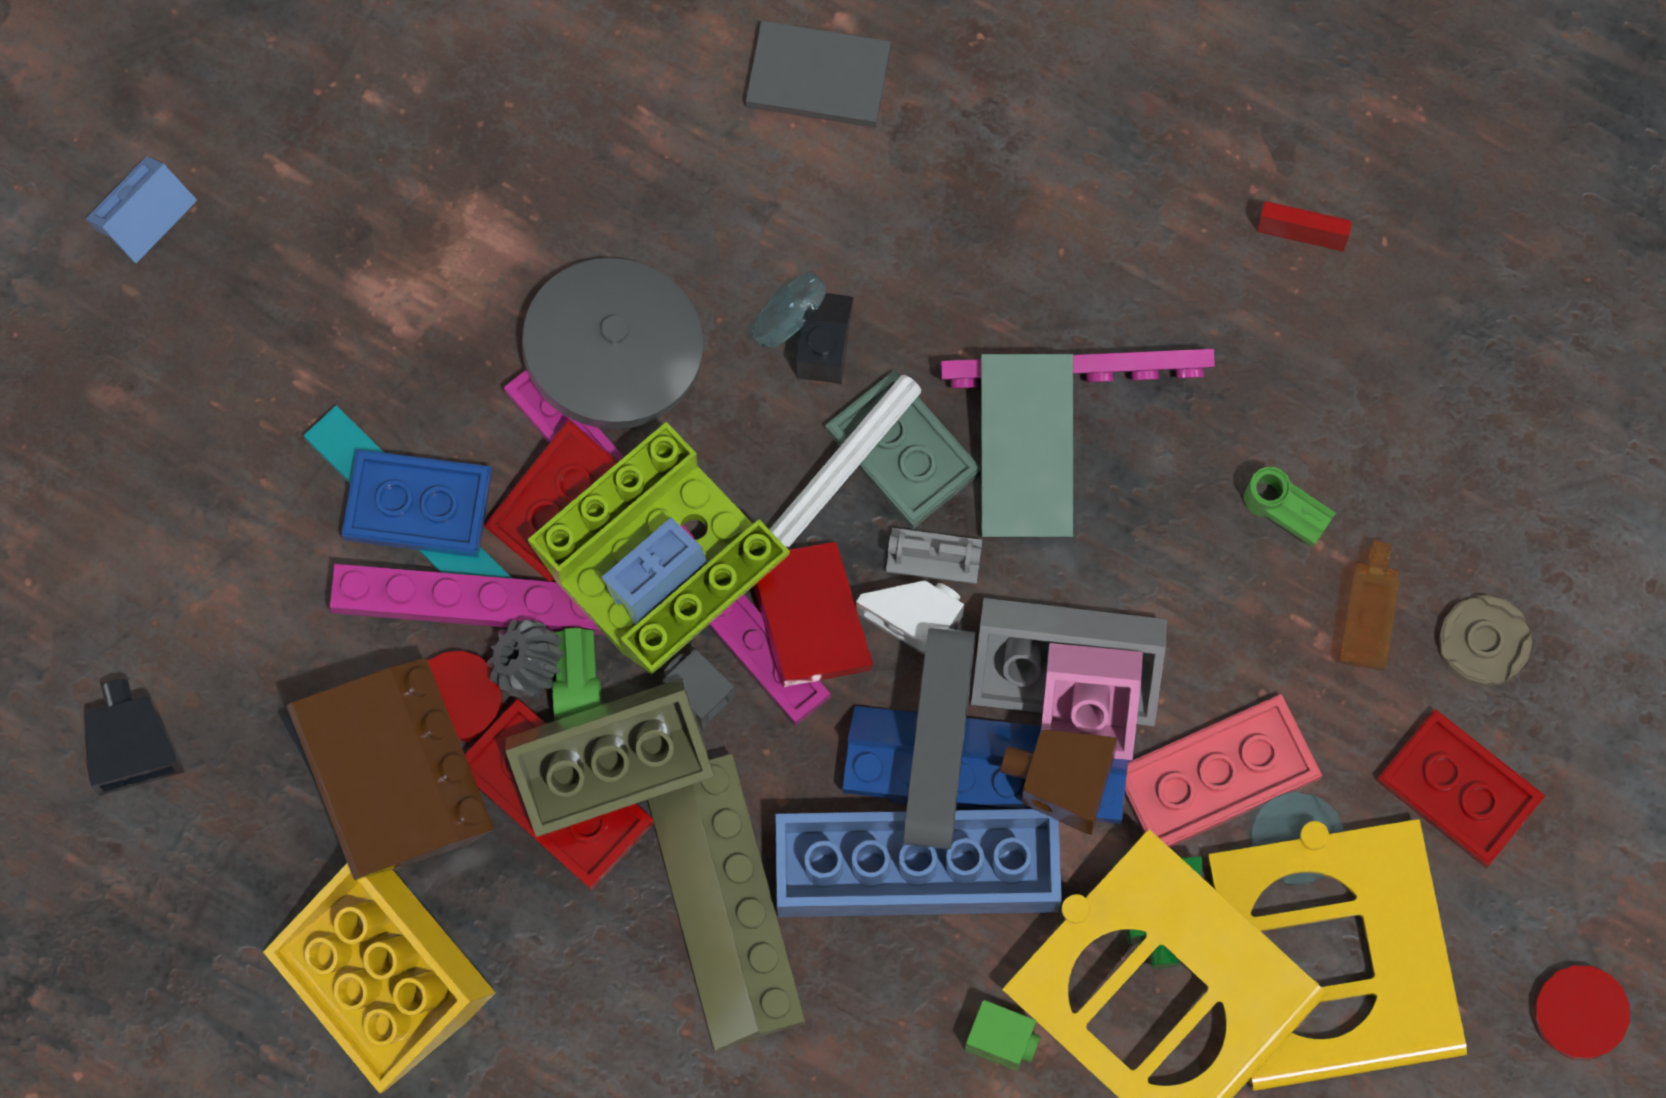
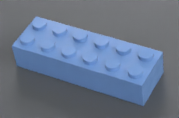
[776,809,1061,917]

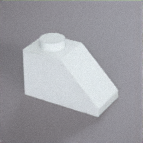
[856,580,964,655]

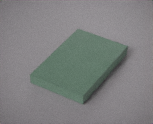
[825,370,981,529]

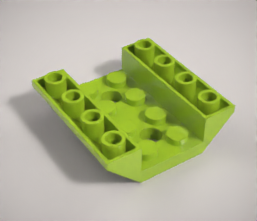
[528,422,790,674]

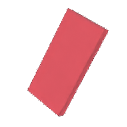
[1125,694,1322,848]

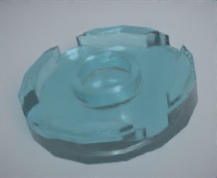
[751,271,826,348]
[1251,792,1344,886]

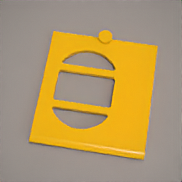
[1208,819,1467,1091]
[1002,829,1327,1098]

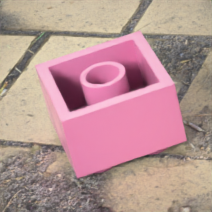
[1041,643,1143,761]

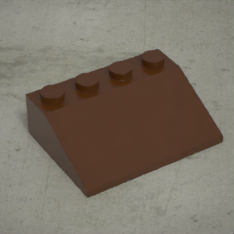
[287,658,494,881]

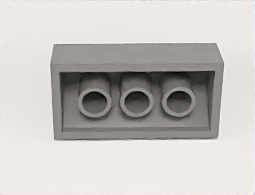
[971,598,1167,726]

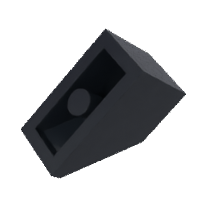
[796,291,854,384]

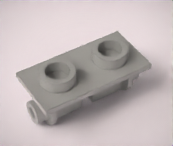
[886,528,982,584]

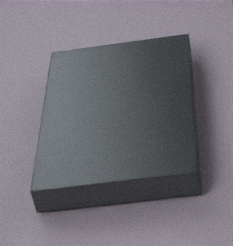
[746,21,891,128]

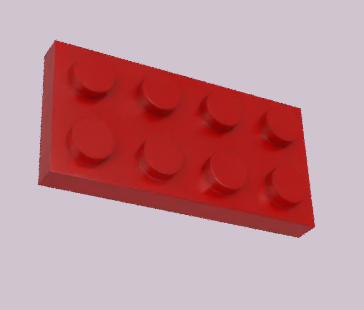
[465,699,654,891]

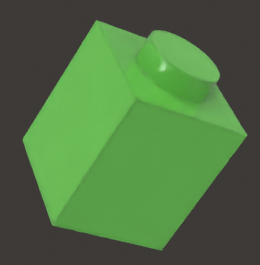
[965,1000,1041,1072]

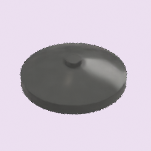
[522,258,703,429]

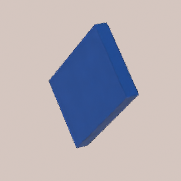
[342,449,493,558]

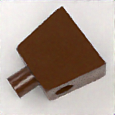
[1000,730,1117,835]

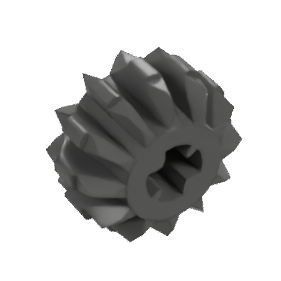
[486,619,565,699]

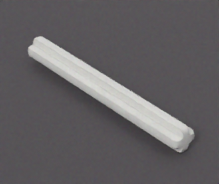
[769,375,921,549]

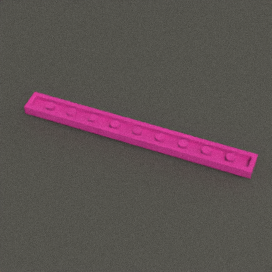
[504,370,831,727]

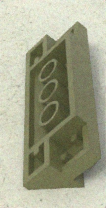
[648,754,805,1052]

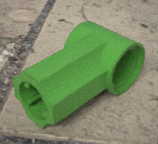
[1244,467,1336,547]
[553,628,602,721]

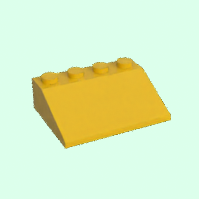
[263,863,496,1094]

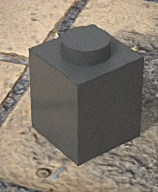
[662,649,736,729]

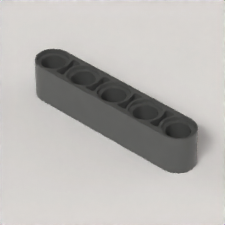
[904,627,975,849]

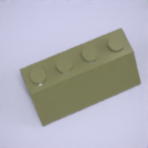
[505,678,715,837]

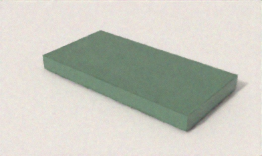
[981,354,1073,537]

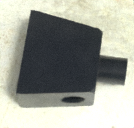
[85,679,184,796]

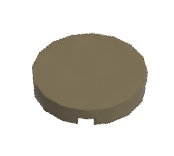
[1438,595,1532,687]

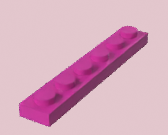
[940,349,1215,389]
[330,564,605,636]

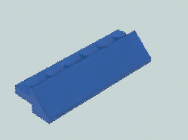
[843,706,1128,824]

